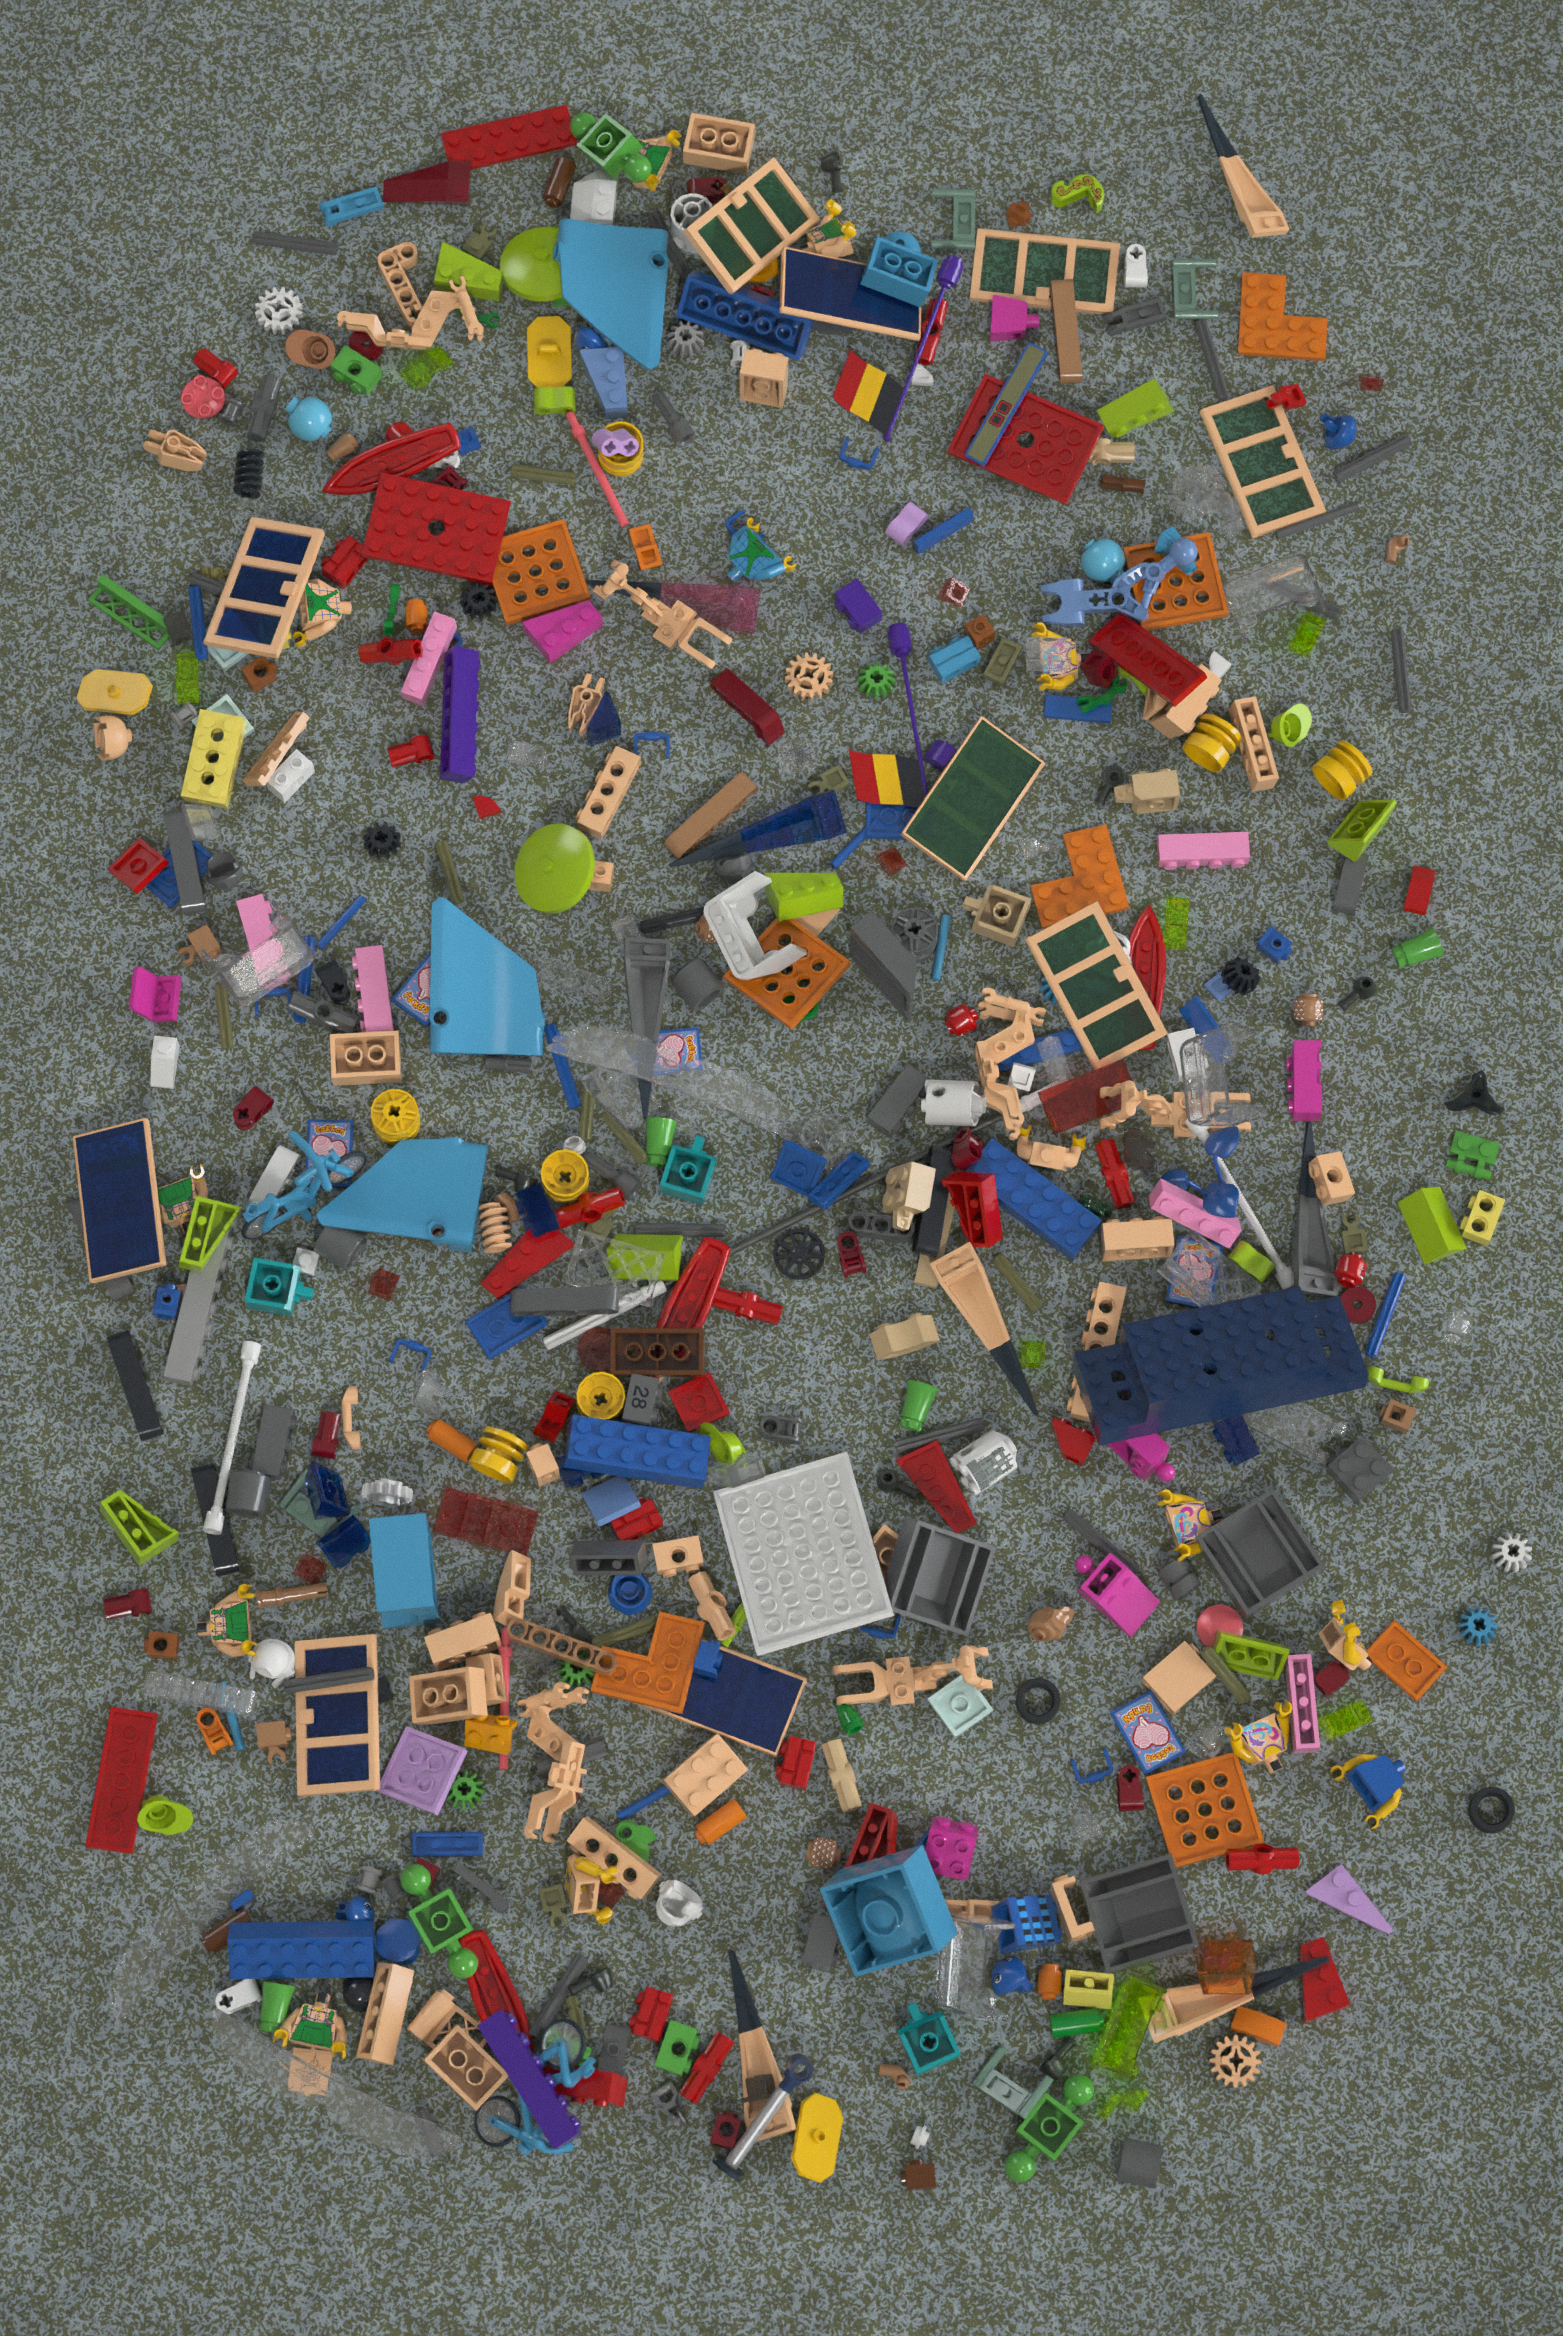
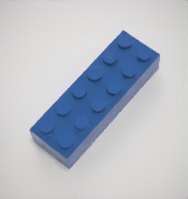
[676,270,814,361]
[965,1138,1102,1262]
[564,1415,711,1489]
[228,1921,376,1979]

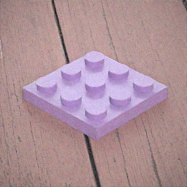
[377,1726,467,1816]

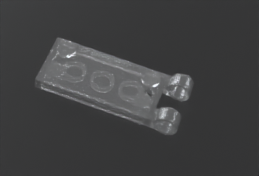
[1230,1402,1348,1469]

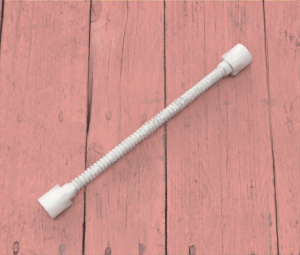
[1185,1112,1294,1290]
[203,1341,261,1535]

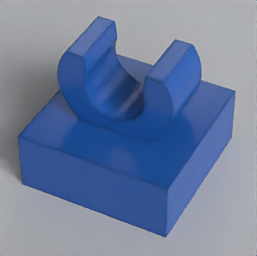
[457,426,481,456]

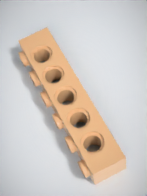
[1066,1281,1127,1423]

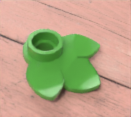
[614,1820,656,1862]

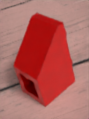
[1051,1418,1096,1467]

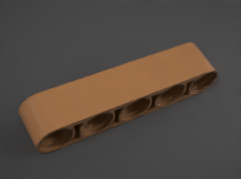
[1050,279,1082,384]
[664,772,759,859]
[507,1618,617,1676]

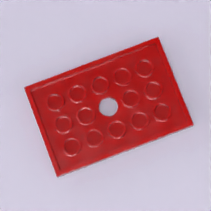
[947,374,1104,506]
[362,472,511,585]

